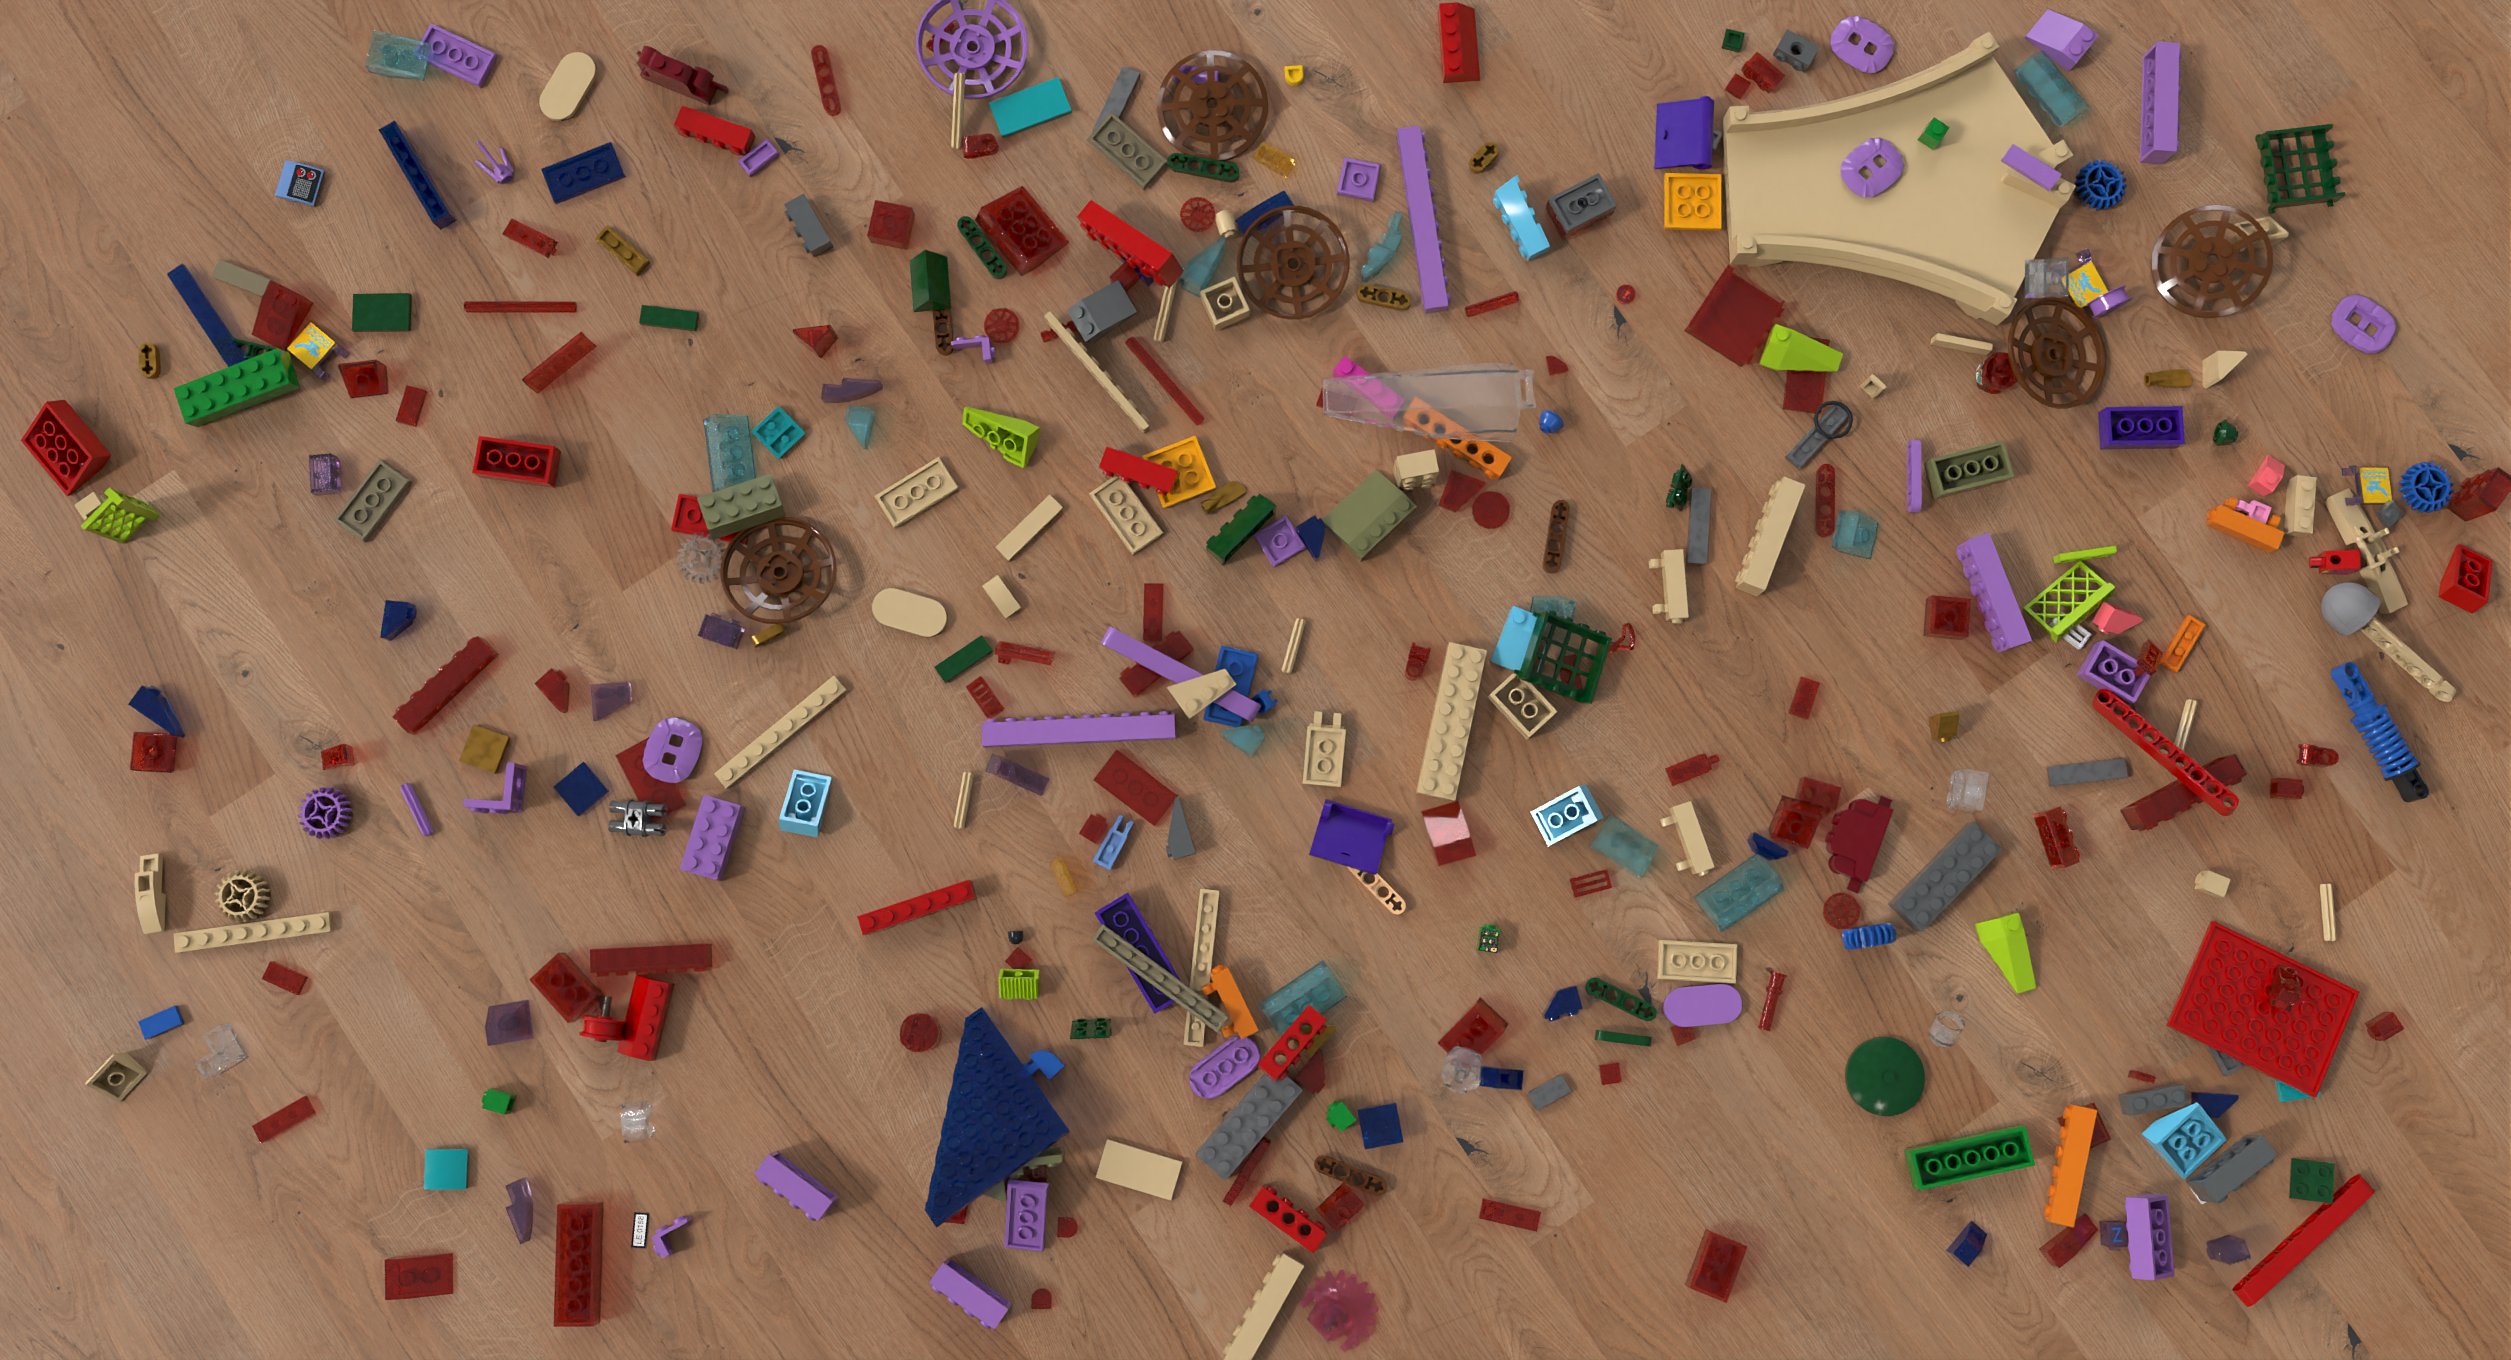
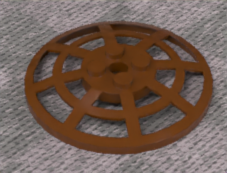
[1157,50,1268,161]
[2151,205,2273,318]
[1237,206,1350,320]
[2008,297,2106,409]
[720,516,837,624]

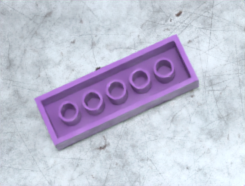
[2140,41,2182,164]
[1956,533,2032,653]

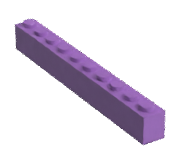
[1397,126,1451,314]
[982,711,1176,748]

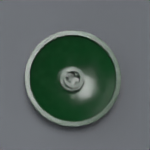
[1845,1037,1925,1116]

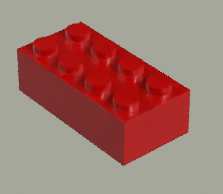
[472,436,561,488]

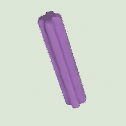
[400,783,434,836]

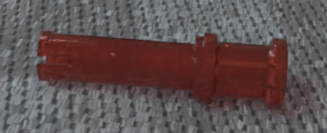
[1758,971,1787,1031]

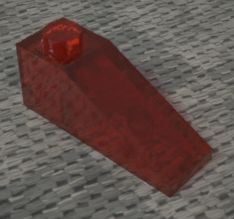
[2039,1213,2098,1268]

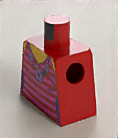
[2308,550,2361,575]

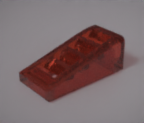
[966,676,1005,719]

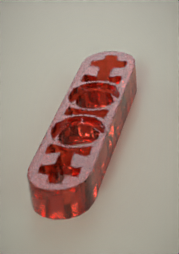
[811,45,841,116]
[1815,464,1835,538]
[1222,1136,1271,1207]

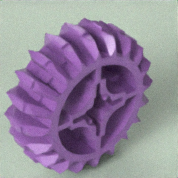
[297,787,353,839]

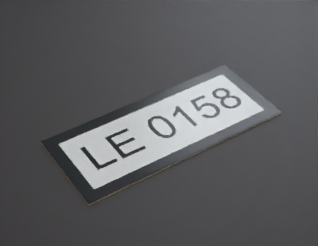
[631,1212,649,1248]

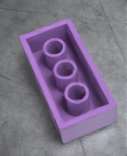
[680,795,746,881]
[755,1151,839,1221]
[2125,1193,2175,1280]
[929,1257,1012,1329]

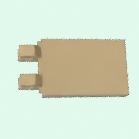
[1302,711,1346,787]

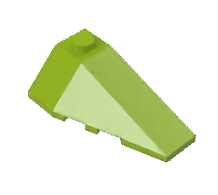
[1759,324,1843,372]
[962,407,1040,468]
[1974,913,2036,994]

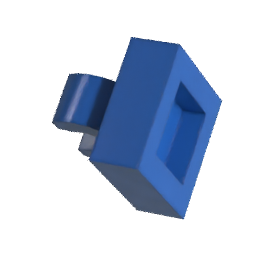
[1251,689,1277,715]

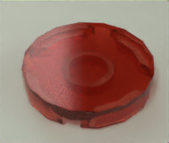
[1472,491,1510,529]

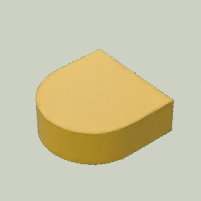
[1284,65,1304,86]

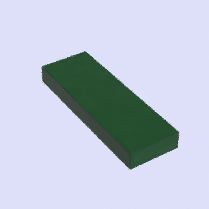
[639,305,699,331]
[934,635,993,683]

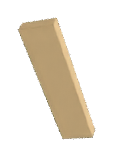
[995,494,1063,561]

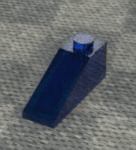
[128,685,185,738]

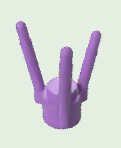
[475,140,514,184]

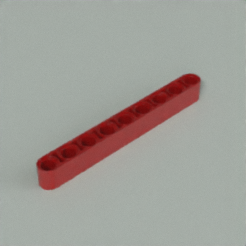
[2092,689,2239,816]
[2232,1174,2375,1307]

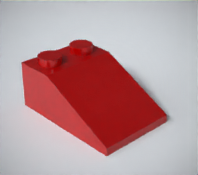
[2438,544,2493,614]

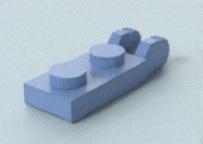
[1092,815,1134,871]

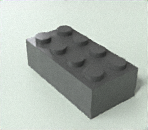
[2186,1135,2278,1203]

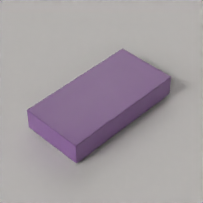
[738,139,780,177]

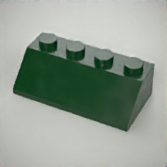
[1206,494,1276,566]

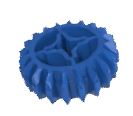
[2074,159,2127,211]
[2398,462,2454,513]
[1842,923,1896,950]

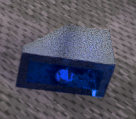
[1295,515,1326,562]
[380,600,417,641]
[1479,1066,1524,1090]
[2191,1092,2239,1118]
[1946,1221,1987,1267]

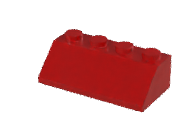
[1437,2,1480,83]
[617,975,675,1061]

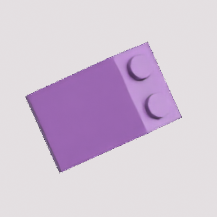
[2025,9,2099,72]

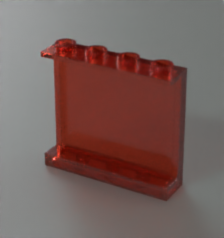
[1684,265,1785,367]

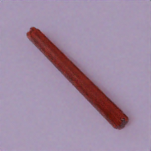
[464,301,577,313]
[1125,336,1204,425]

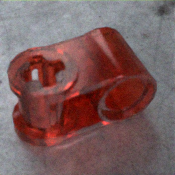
[962,133,999,159]
[1404,642,1431,681]
[2296,744,2339,768]

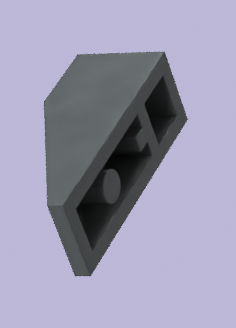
[1165,797,1196,860]

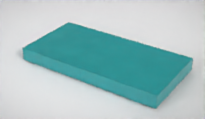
[989,77,1072,138]

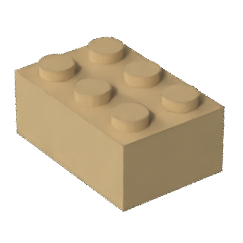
[1393,449,1439,492]
[1487,669,1557,740]

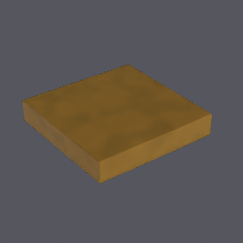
[459,725,511,774]

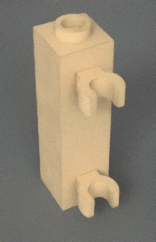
[1649,549,1689,624]
[1660,801,1714,876]

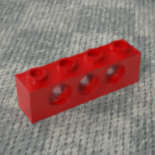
[1258,1005,1327,1083]
[1249,1185,1327,1254]

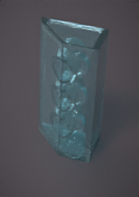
[2014,51,2090,128]
[703,414,756,493]
[1694,853,1784,933]
[1259,960,1347,1037]

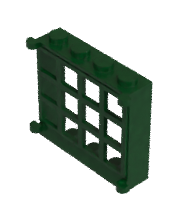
[2255,124,2346,214]
[1514,610,1612,704]

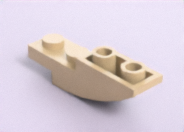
[135,853,166,935]

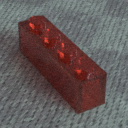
[1119,631,1194,698]

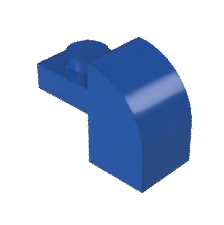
[1019,1050,1066,1081]

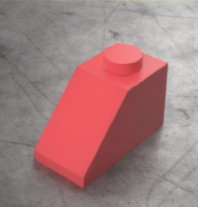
[2247,455,2285,496]
[2092,601,2143,634]

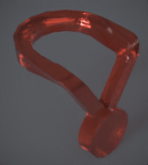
[1608,623,1635,653]

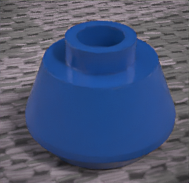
[1539,410,1564,434]

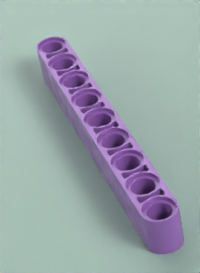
[1100,626,1262,722]

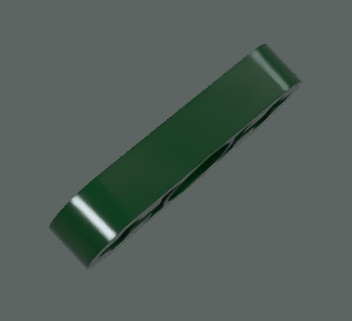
[1594,1030,1652,1047]

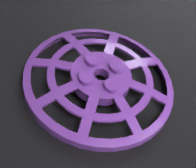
[916,0,1028,100]

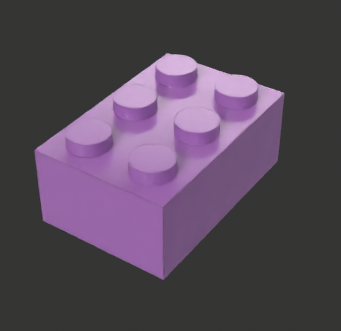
[2076,640,2153,705]

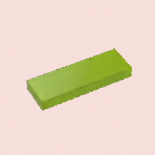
[2053,546,2117,564]

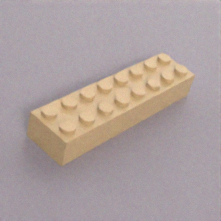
[1416,642,1487,802]

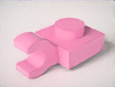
[2233,500,2272,524]

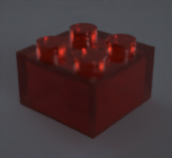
[867,200,915,250]
[1923,595,1971,640]
[1769,795,1822,849]

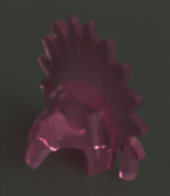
[1298,1270,1378,1353]

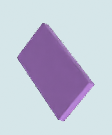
[414,23,498,88]
[1004,1179,1048,1252]

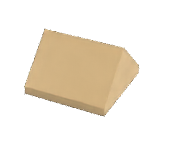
[2234,216,2289,252]
[2202,351,2248,389]
[85,1052,147,1102]

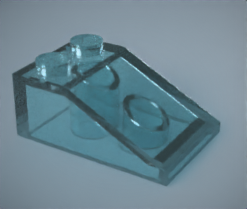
[365,30,432,81]
[1179,237,1227,298]

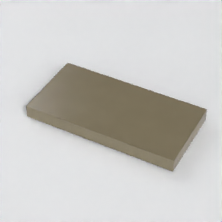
[1087,112,1168,190]
[334,459,412,542]

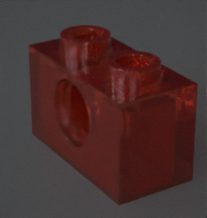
[1316,1182,1365,1232]

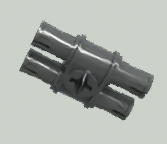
[608,799,668,837]

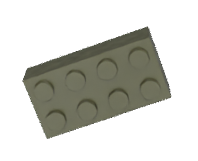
[1924,440,2014,500]
[697,474,786,540]

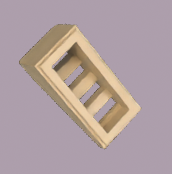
[1860,374,1886,398]

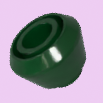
[2213,421,2238,446]

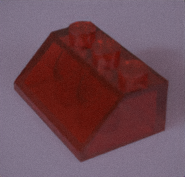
[2033,806,2080,869]

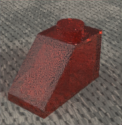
[534,668,570,713]
[1294,1048,1325,1094]

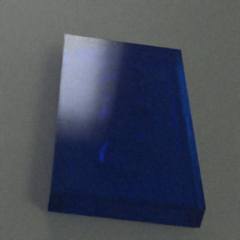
[541,142,626,204]

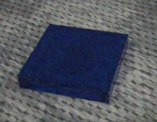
[554,762,609,816]

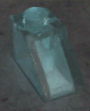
[844,405,875,450]
[1530,596,1576,620]

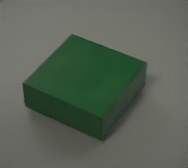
[1721,29,1745,53]

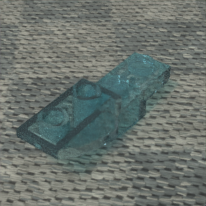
[1360,210,1403,283]

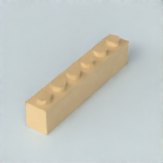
[1222,1251,1304,1360]

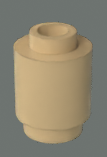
[1215,210,1238,240]

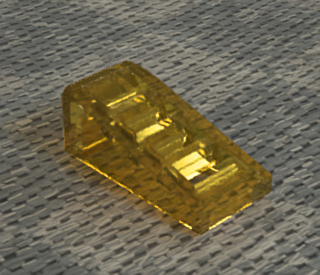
[1252,142,1295,178]

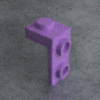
[951,335,996,365]
[651,1215,693,1258]

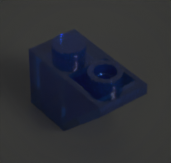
[1542,986,1583,1022]

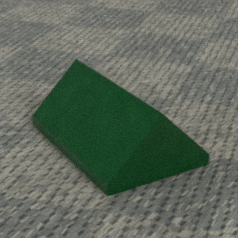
[910,249,951,312]

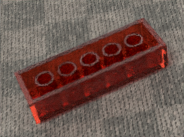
[2120,754,2247,831]
[554,1202,603,1327]

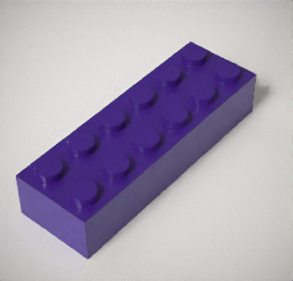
[1095,892,1181,1014]

